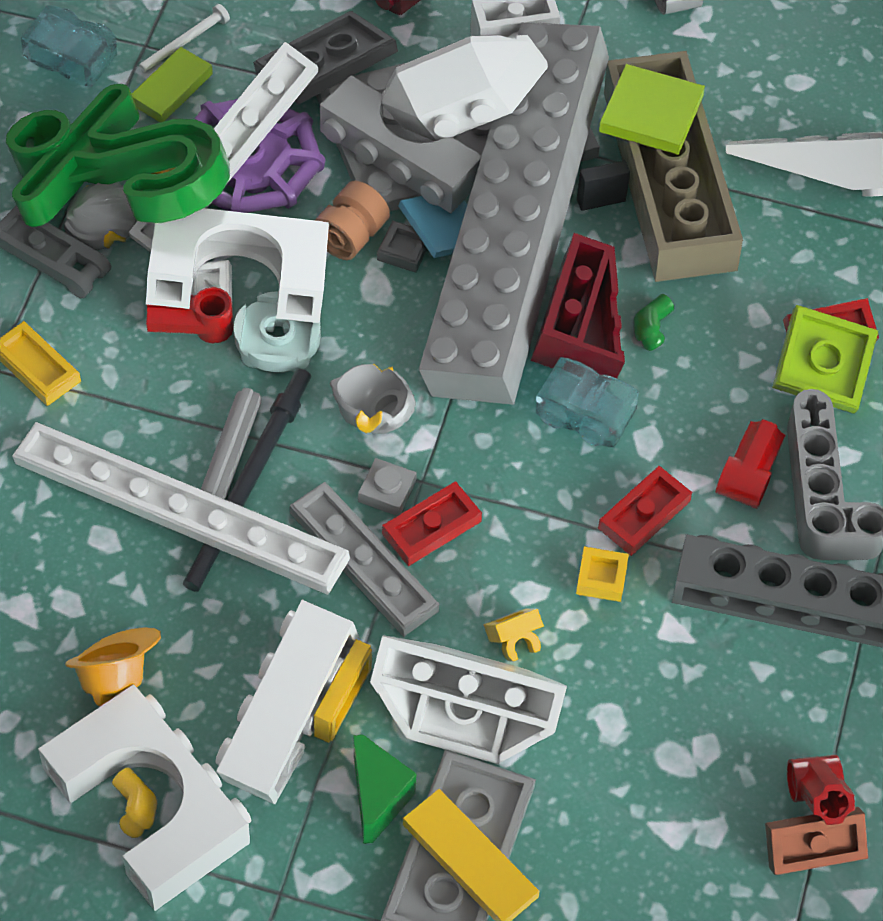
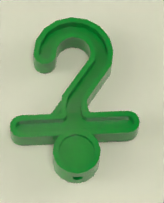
[6,84,230,227]

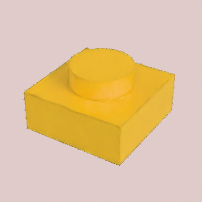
[576,546,629,602]

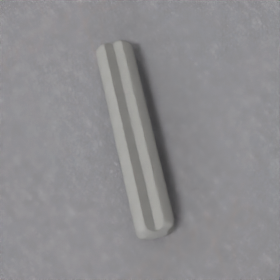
[200,388,262,500]

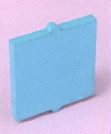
[398,196,467,258]

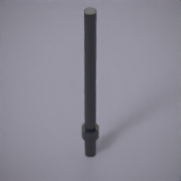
[183,368,311,592]

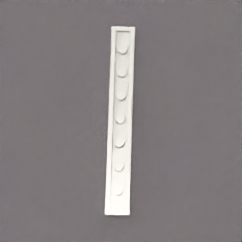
[12,422,350,595]

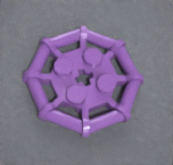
[194,99,326,213]

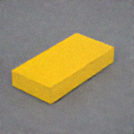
[0,321,81,406]
[314,639,372,743]

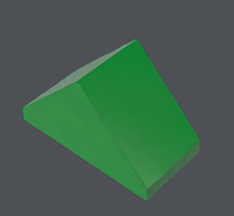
[353,735,417,844]

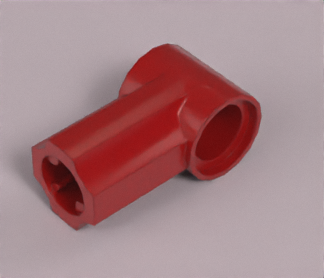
[146,287,234,344]
[715,419,786,509]
[787,755,855,825]

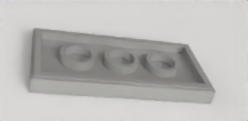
[381,750,536,921]

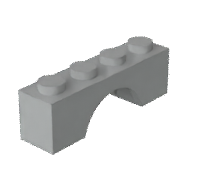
[320,75,482,213]

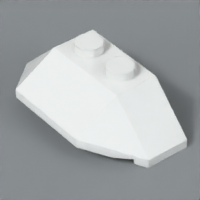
[382,35,547,141]
[370,635,567,764]

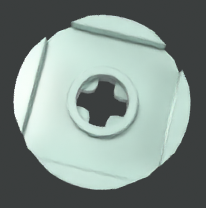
[234,291,321,372]

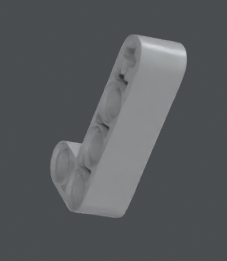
[787,389,883,560]

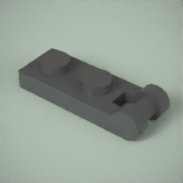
[0,206,112,298]

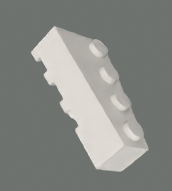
[216,600,361,804]

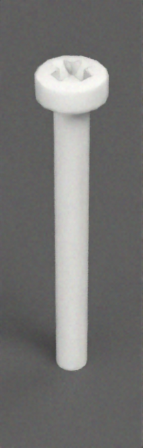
[139,4,230,73]

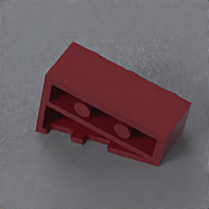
[530,233,625,389]

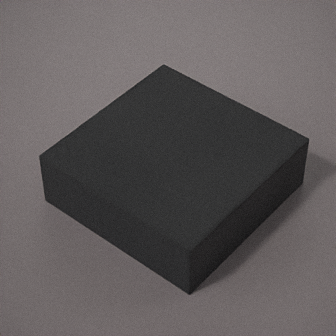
[577,160,630,211]

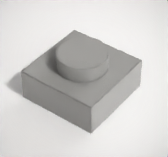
[358,458,417,516]

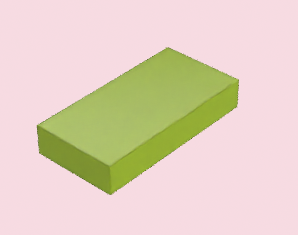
[132,47,213,122]

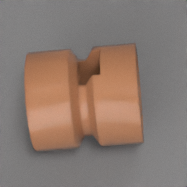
[314,180,390,260]

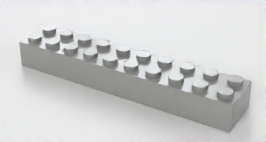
[419,22,609,405]

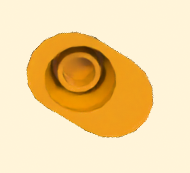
[65,627,161,706]

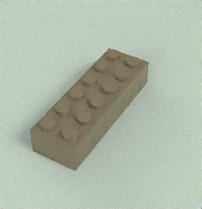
[604,51,743,282]

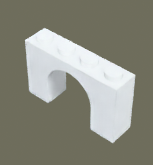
[146,208,329,323]
[38,684,251,911]

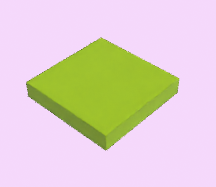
[599,64,705,155]
[772,305,879,414]

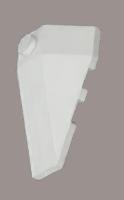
[726,132,883,197]

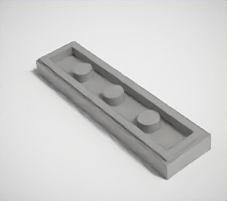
[290,482,440,637]

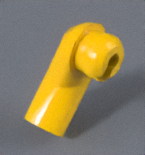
[112,767,157,838]

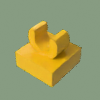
[483,609,544,661]

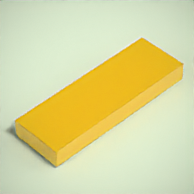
[403,789,539,921]

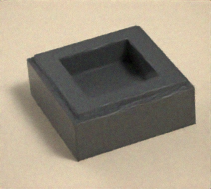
[377,220,427,273]

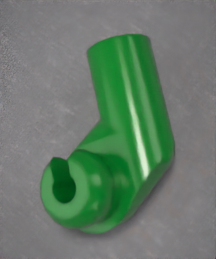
[633,294,674,351]

